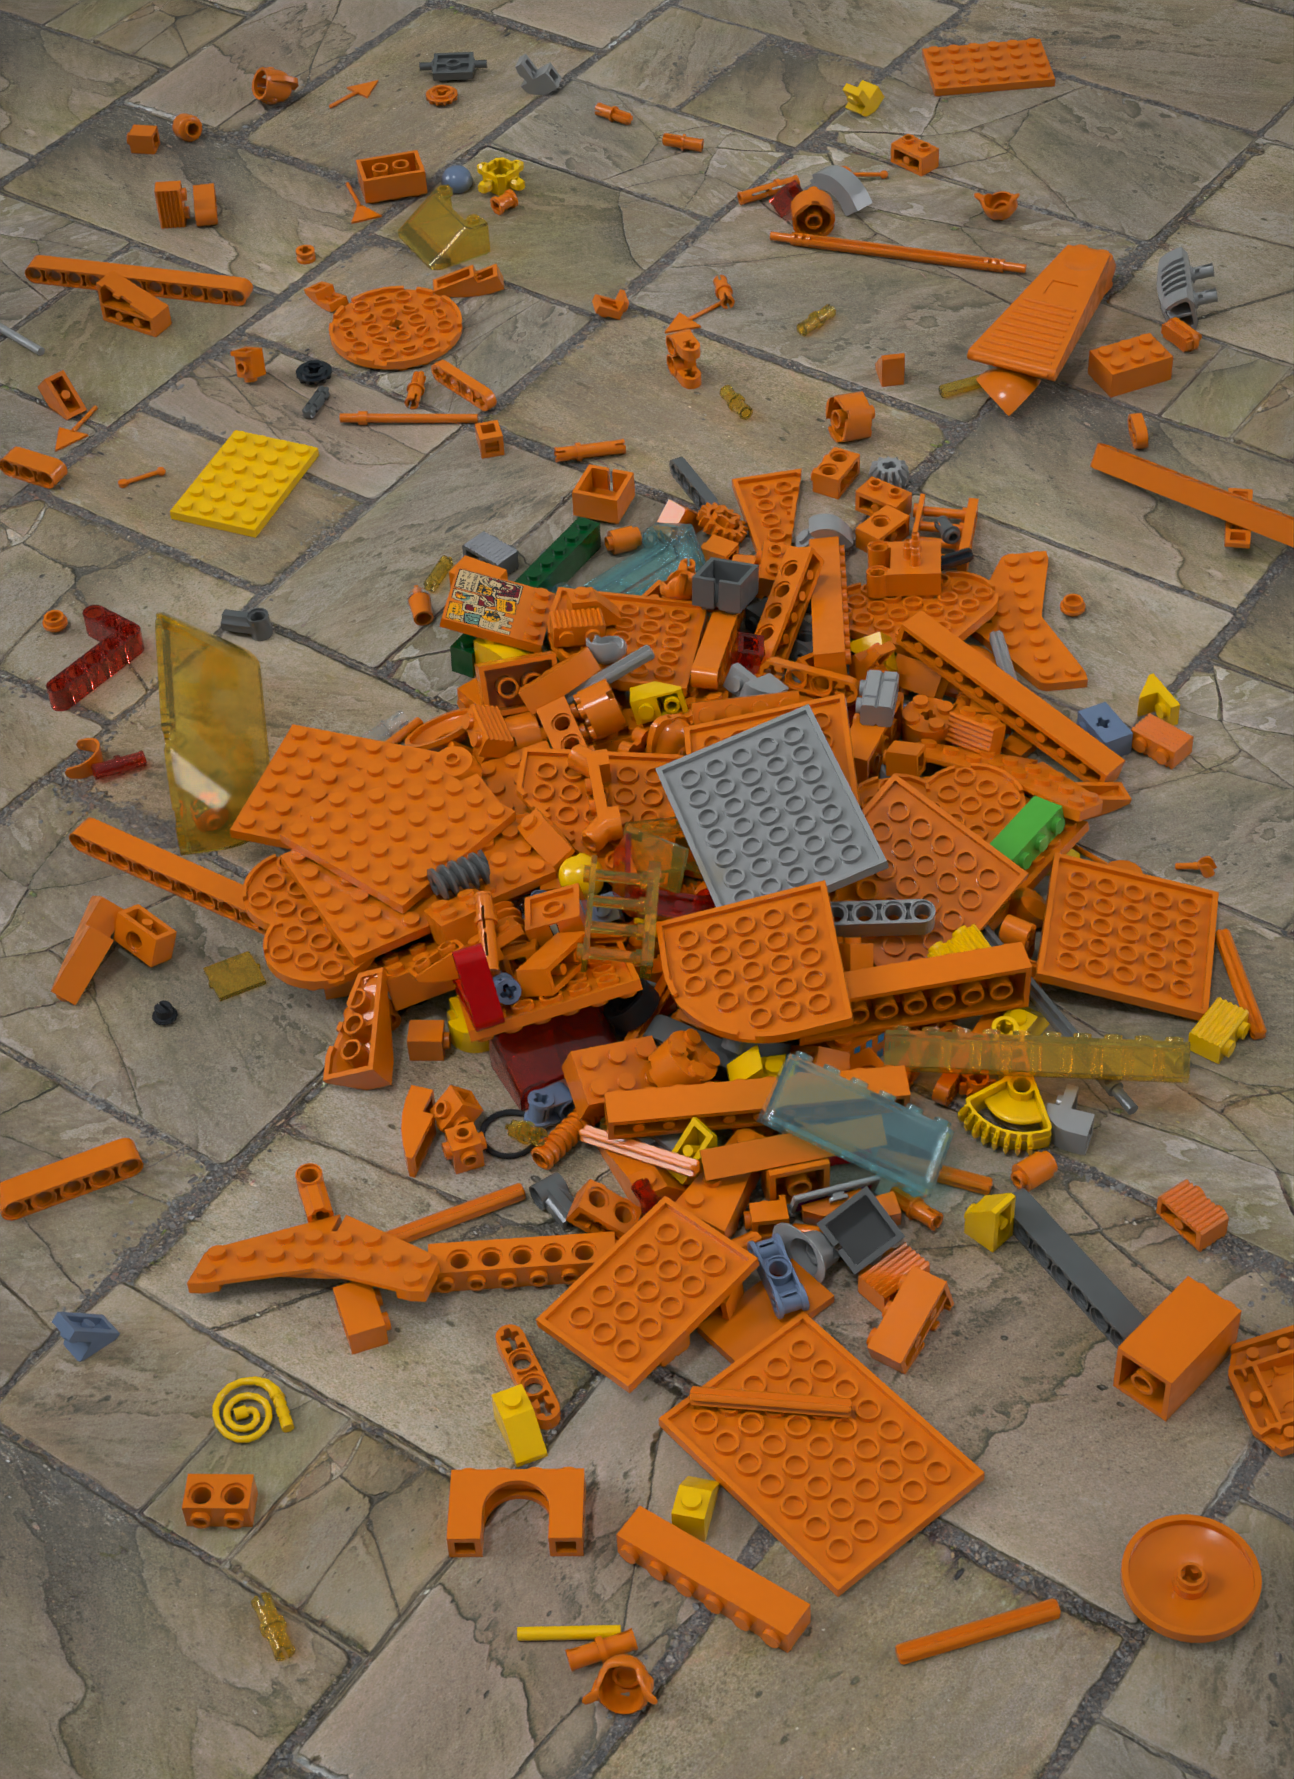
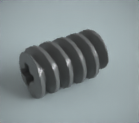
[427,849,490,900]

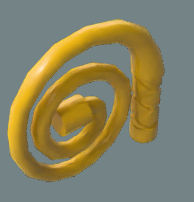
[212,1376,294,1443]

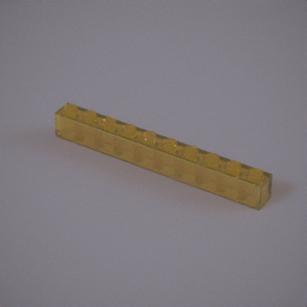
[884,1025,1190,1083]

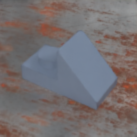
[52,1312,120,1362]

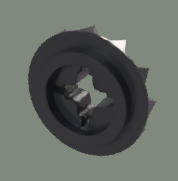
[296,360,332,386]

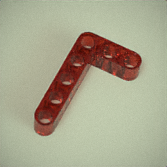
[46,605,145,711]

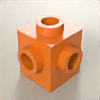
[430,1085,484,1133]
[441,1121,487,1174]

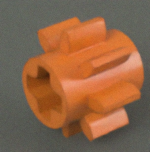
[959,1068,996,1098]

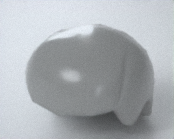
[586,635,627,665]

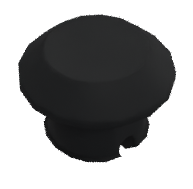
[152,1000,178,1025]

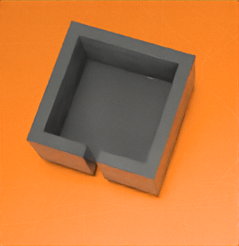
[692,557,759,614]
[817,1186,905,1274]

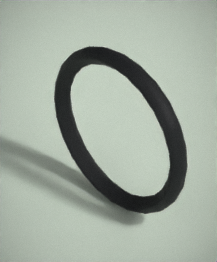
[479,1109,542,1159]

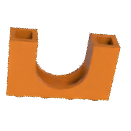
[446,1466,586,1557]

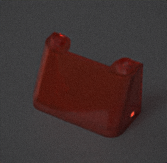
[488,1006,618,1111]

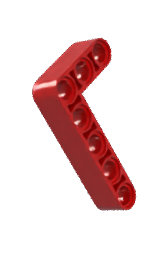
[452,943,505,1032]

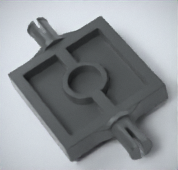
[419,52,487,82]

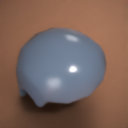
[441,165,473,194]

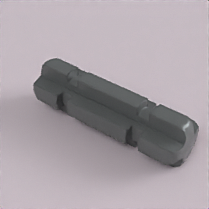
[302,385,330,420]

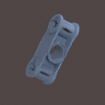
[747,1233,810,1319]

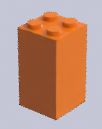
[1113,1276,1242,1421]

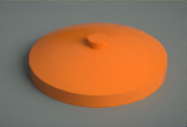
[1120,1514,1262,1643]

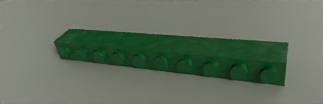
[450,517,601,678]

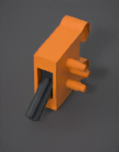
[866,531,974,599]

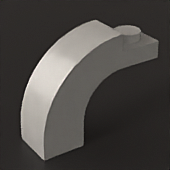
[804,165,873,216]

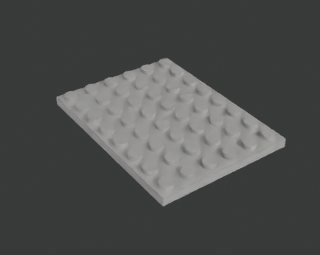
[655,704,889,907]

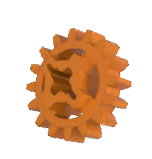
[696,502,748,543]

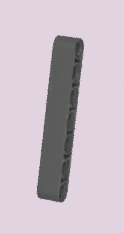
[1012,1188,1146,1350]

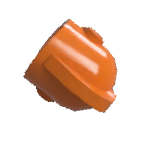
[252,67,299,105]
[645,713,691,756]

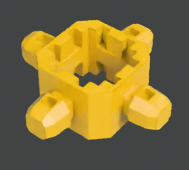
[477,157,525,196]

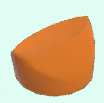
[1008,888,1046,928]

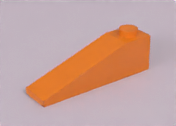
[323,967,394,1090]
[597,1126,690,1219]

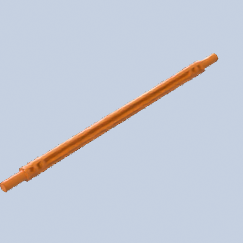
[770,231,1027,273]

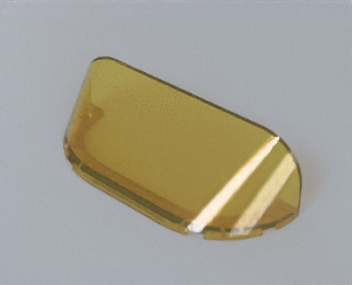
[155,612,270,856]

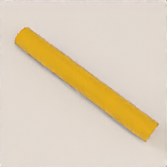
[517,1625,621,1641]

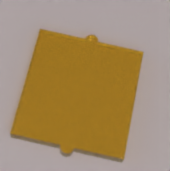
[203,951,266,1002]

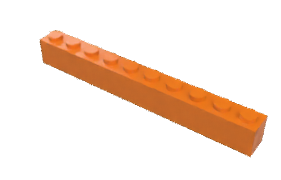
[809,536,852,678]
[896,610,1125,782]
[604,1065,911,1140]

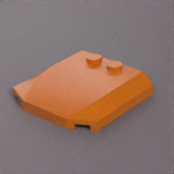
[1228,1325,1294,1457]

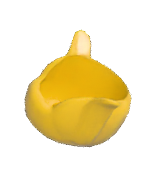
[558,853,604,900]

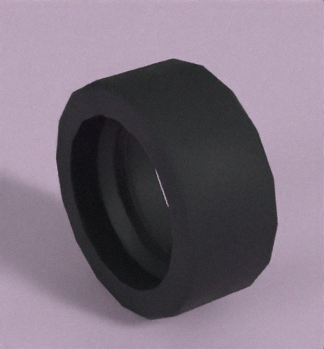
[603,977,660,1032]

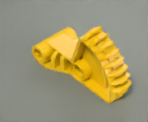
[957,1016,1052,1156]

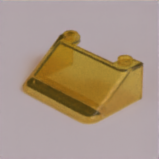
[398,184,490,270]

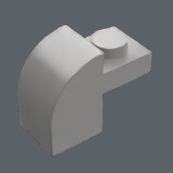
[515,54,562,95]
[796,514,853,550]
[723,663,789,697]
[1047,1084,1095,1156]

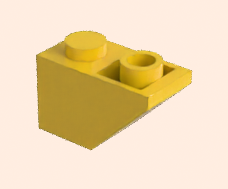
[630,681,688,725]

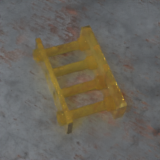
[576,855,661,979]

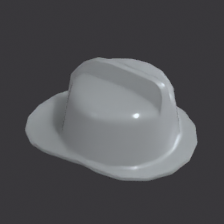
[772,1222,840,1283]

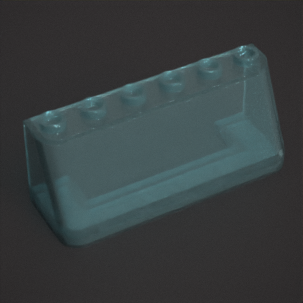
[757,1051,955,1200]

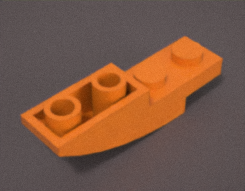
[407,917,524,982]

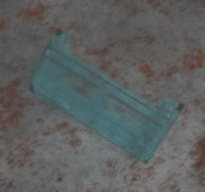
[548,522,706,598]

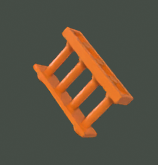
[912,494,979,572]

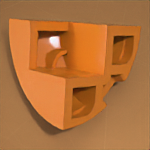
[976,367,1041,416]

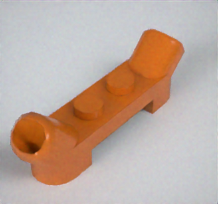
[567,744,623,852]

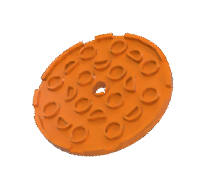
[329,286,463,371]

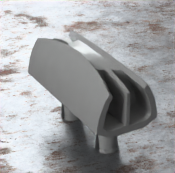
[1157,247,1218,330]

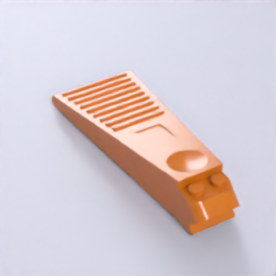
[967,244,1116,382]

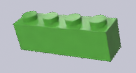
[990,796,1065,870]

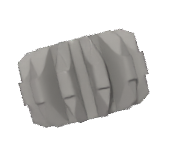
[869,456,909,489]

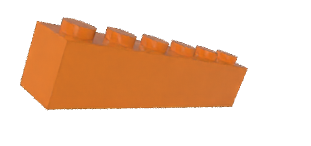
[616,1505,811,1653]

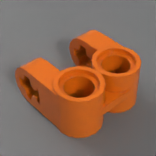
[666,329,701,389]

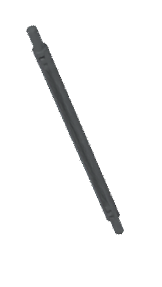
[981,925,1138,1115]

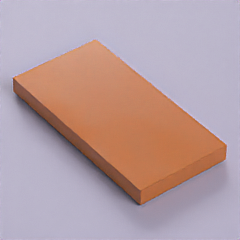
[697,1258,834,1364]

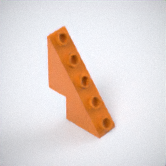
[51,896,124,1005]

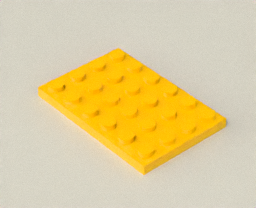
[170,430,319,538]

